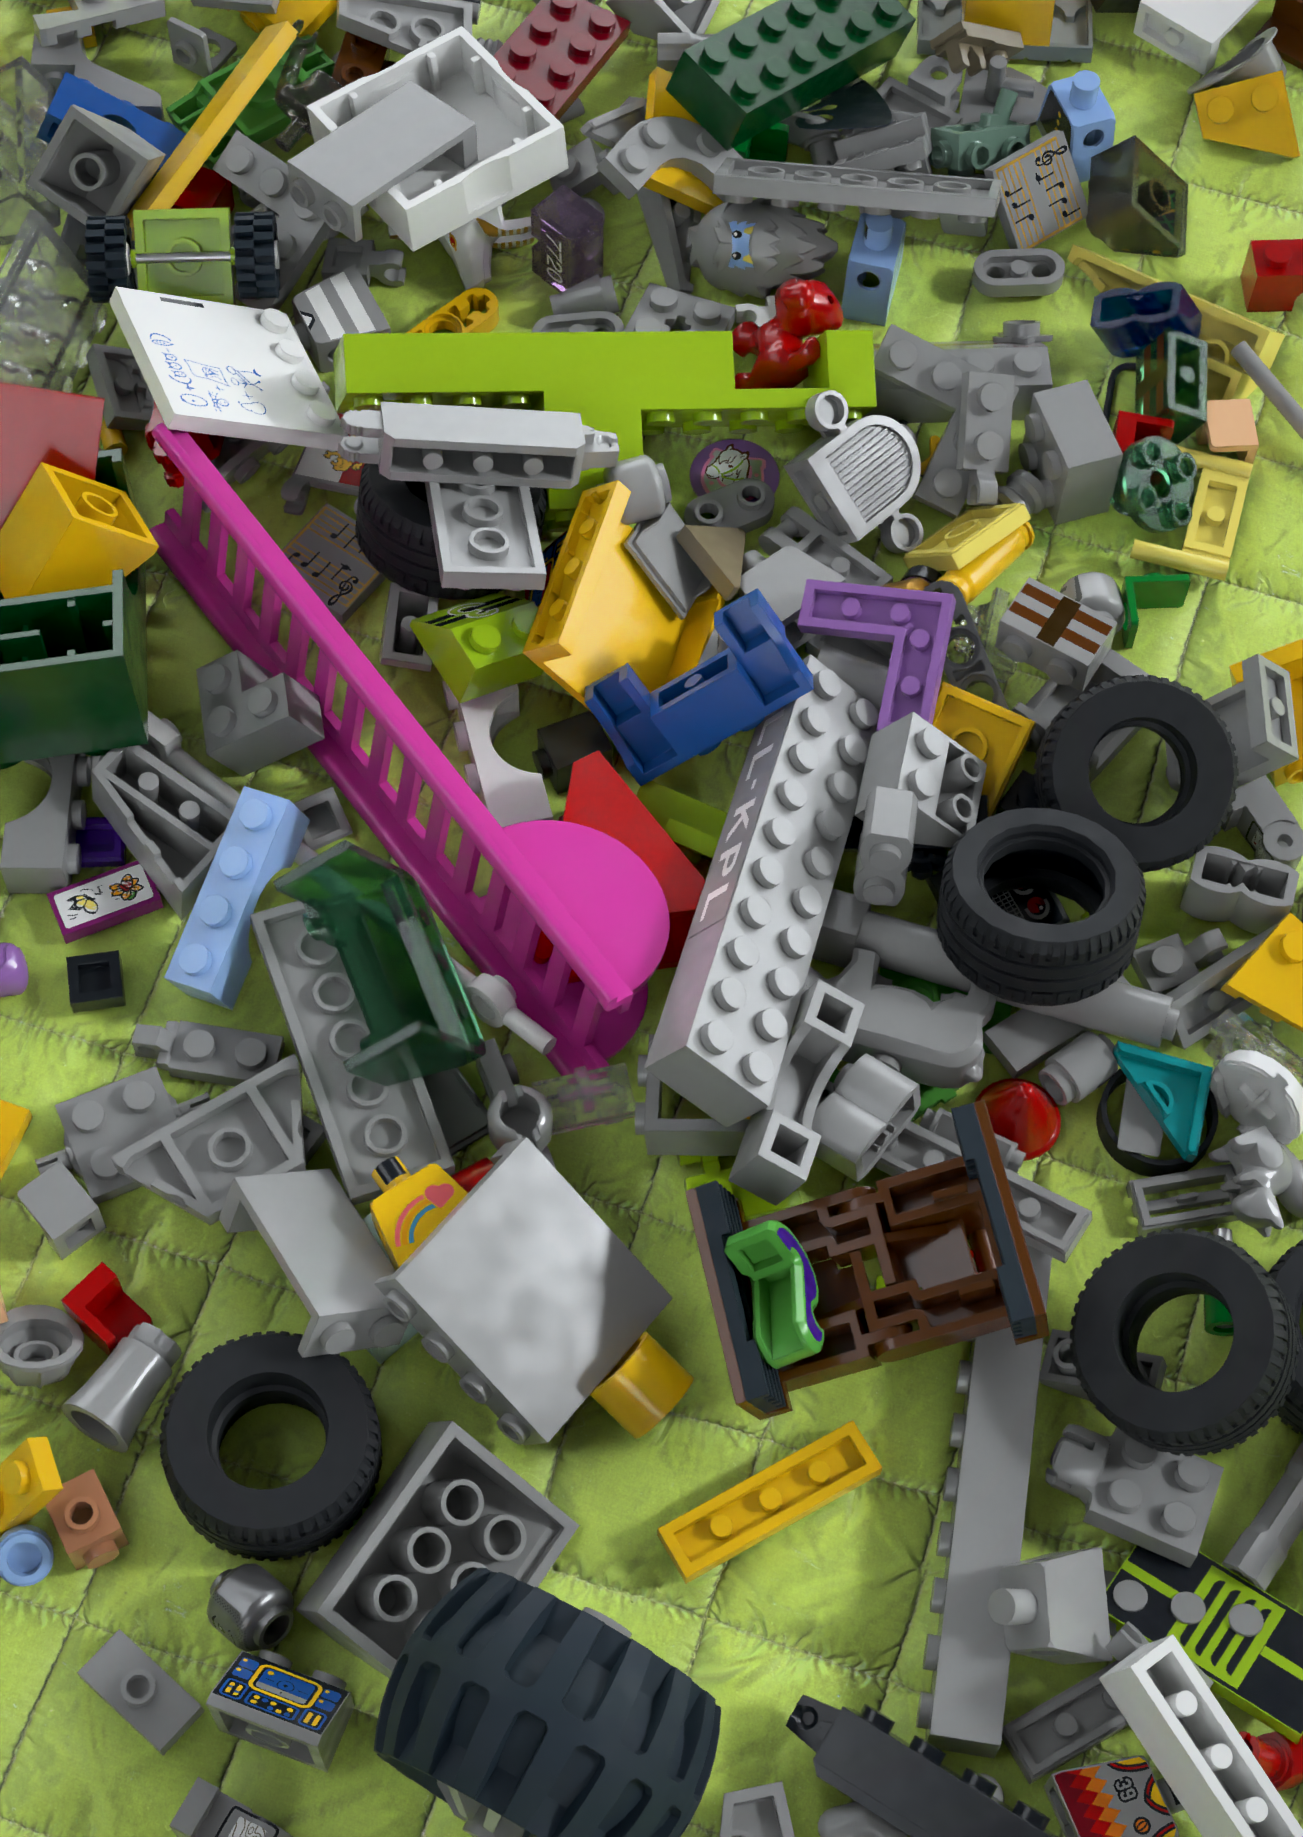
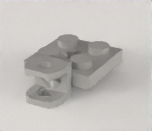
[840,55,963,136]
[623,283,736,332]

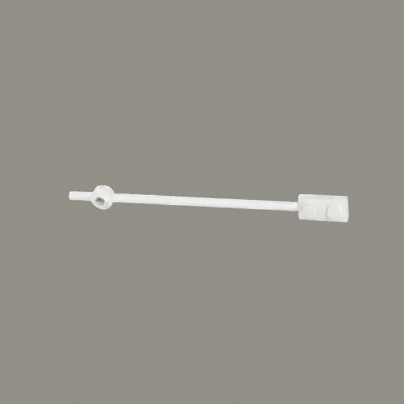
[139,710,557,1055]

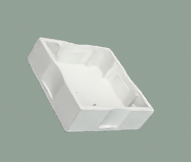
[307,26,569,252]

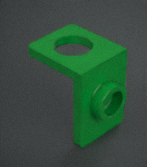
[1121,573,1191,649]

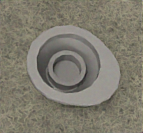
[0,1305,84,1389]

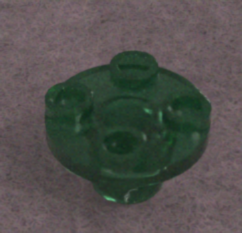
[1110,436,1197,533]

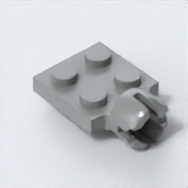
[1045,1424,1224,1568]

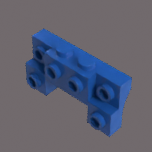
[585,588,814,786]

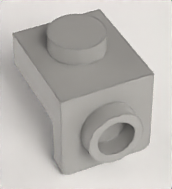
[550,137,620,205]

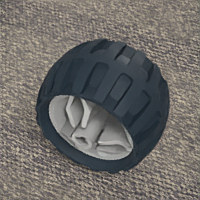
[374,1568,721,1837]

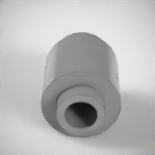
[1038,1031,1118,1106]

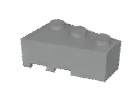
[91,745,233,921]

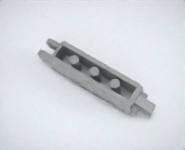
[337,402,619,489]

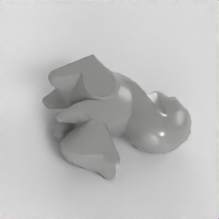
[1208,1125,1303,1237]

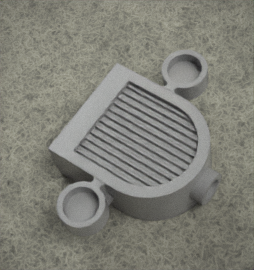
[783,390,924,554]

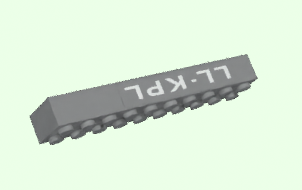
[644,654,880,1128]

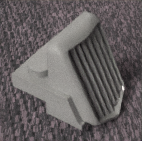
[833,110,933,219]

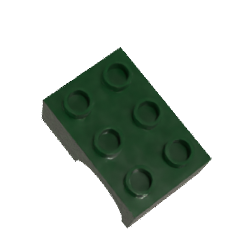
[0,448,148,770]

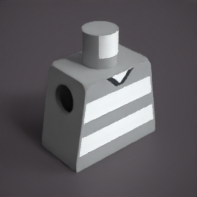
[292,264,391,373]

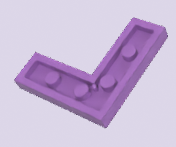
[797,579,956,731]

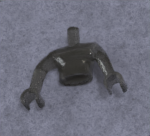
[274,20,343,152]

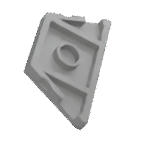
[111,1054,306,1225]

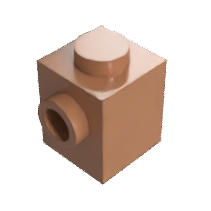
[45,1468,129,1570]

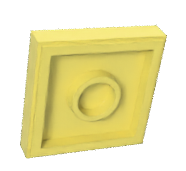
[903,503,1031,571]

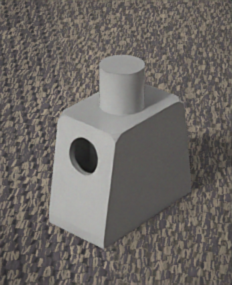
[737,546,847,649]
[988,1547,1113,1665]

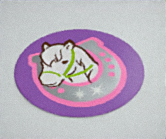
[690,439,779,502]

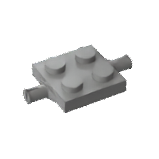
[35,1066,210,1205]

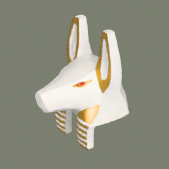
[388,205,535,290]

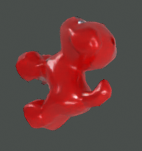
[732,277,844,389]

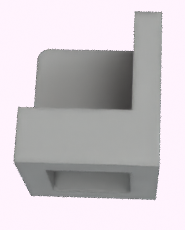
[17,1161,107,1260]

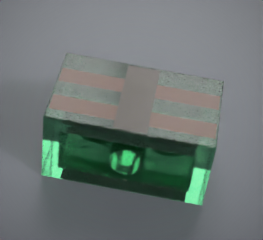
[1135,327,1208,445]

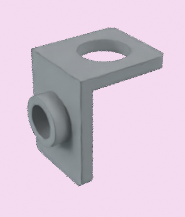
[167,17,237,78]

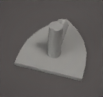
[959,55,1047,127]

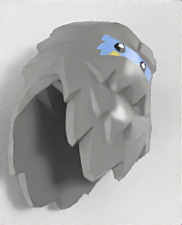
[688,198,838,299]

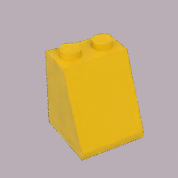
[0,462,159,599]

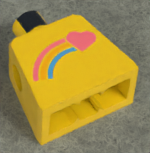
[369,1156,468,1270]

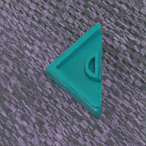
[1112,1041,1213,1163]

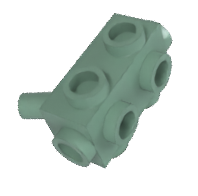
[929,88,1030,177]

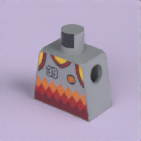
[1044,1755,1185,1837]

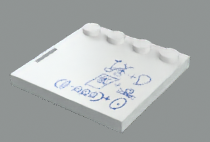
[109,286,349,451]

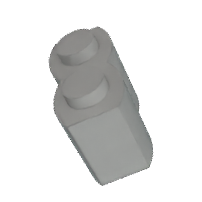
[853,786,918,907]
[1180,846,1299,934]
[812,1053,921,1182]

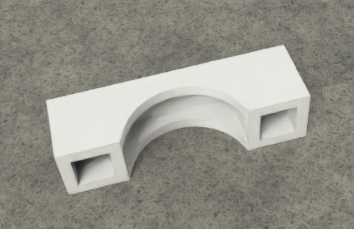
[442,681,553,828]

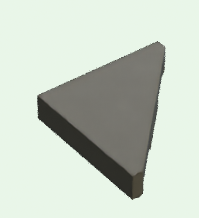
[676,525,746,601]

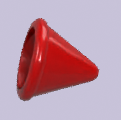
[975,1078,1061,1161]

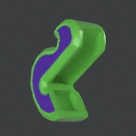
[724,1220,824,1369]

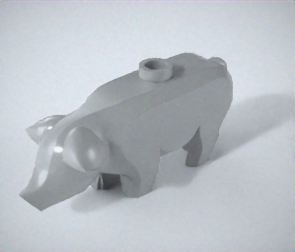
[802,948,997,1089]

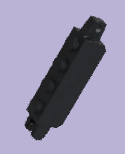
[786,1695,1058,1837]

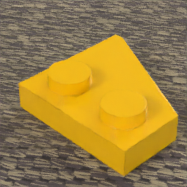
[1193,70,1300,158]

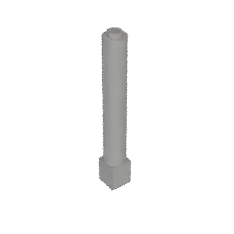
[812,889,1181,1048]

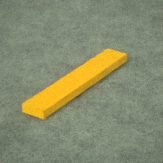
[127,21,298,241]

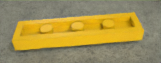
[657,1420,883,1584]

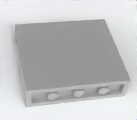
[374,1137,673,1445]

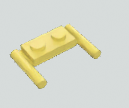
[1130,441,1253,581]

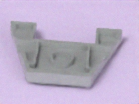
[32,0,166,47]

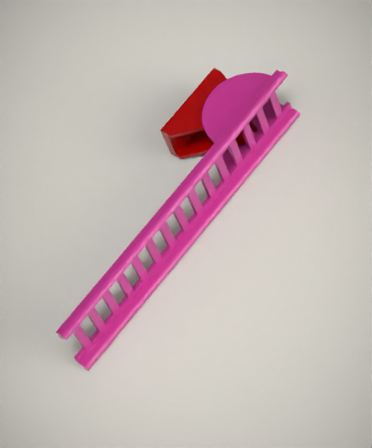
[149,422,705,1099]

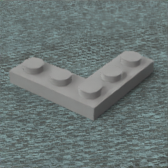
[212,130,331,310]
[874,324,1019,519]

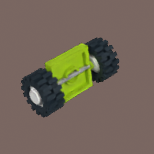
[85,207,280,304]

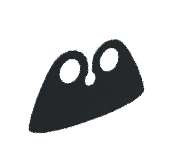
[795,77,892,130]

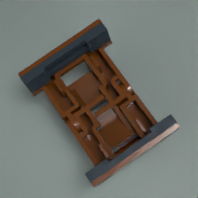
[685,1100,1049,1420]

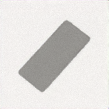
[1117,1078,1163,1157]

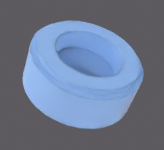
[0,1524,54,1587]

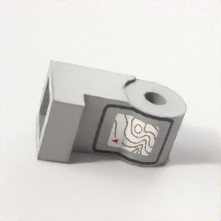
[1221,775,1303,870]
[169,1777,293,1837]

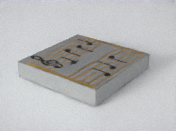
[983,130,1090,249]
[281,503,386,624]

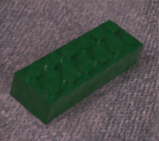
[666,0,916,151]

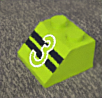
[409,593,544,704]

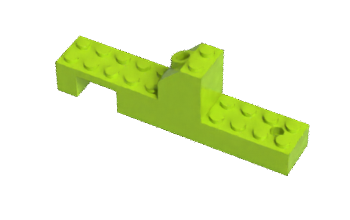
[333,330,877,532]

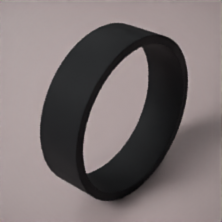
[1096,1069,1218,1177]

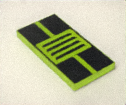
[1106,1545,1303,1744]

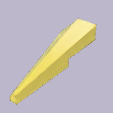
[1067,244,1285,400]

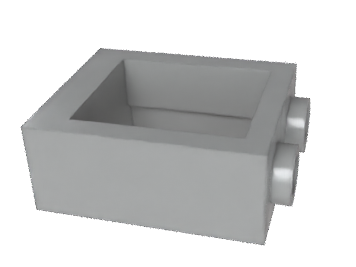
[635,1034,749,1156]

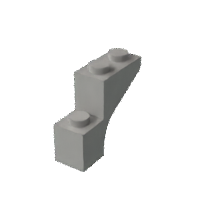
[31,31,165,121]

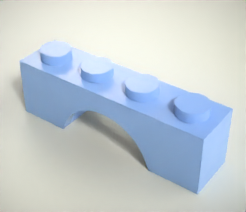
[164,786,310,1010]

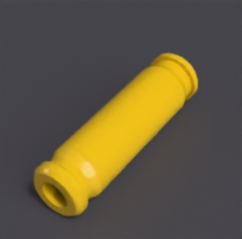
[937,521,1035,605]

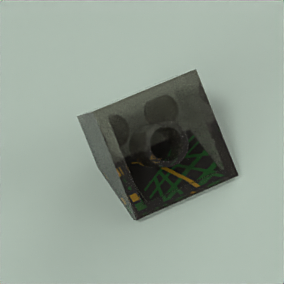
[1086,135,1188,258]

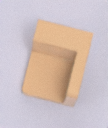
[1195,399,1259,464]

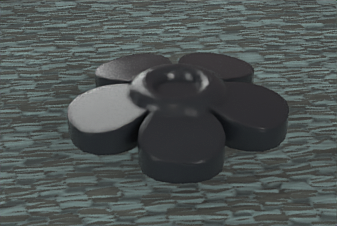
[907,849,947,880]

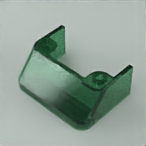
[273,840,486,1086]

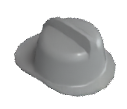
[1187,27,1287,94]

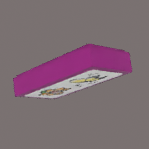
[47,861,164,944]

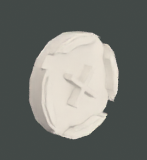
[1210,1049,1303,1145]

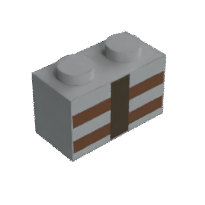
[995,577,1117,692]

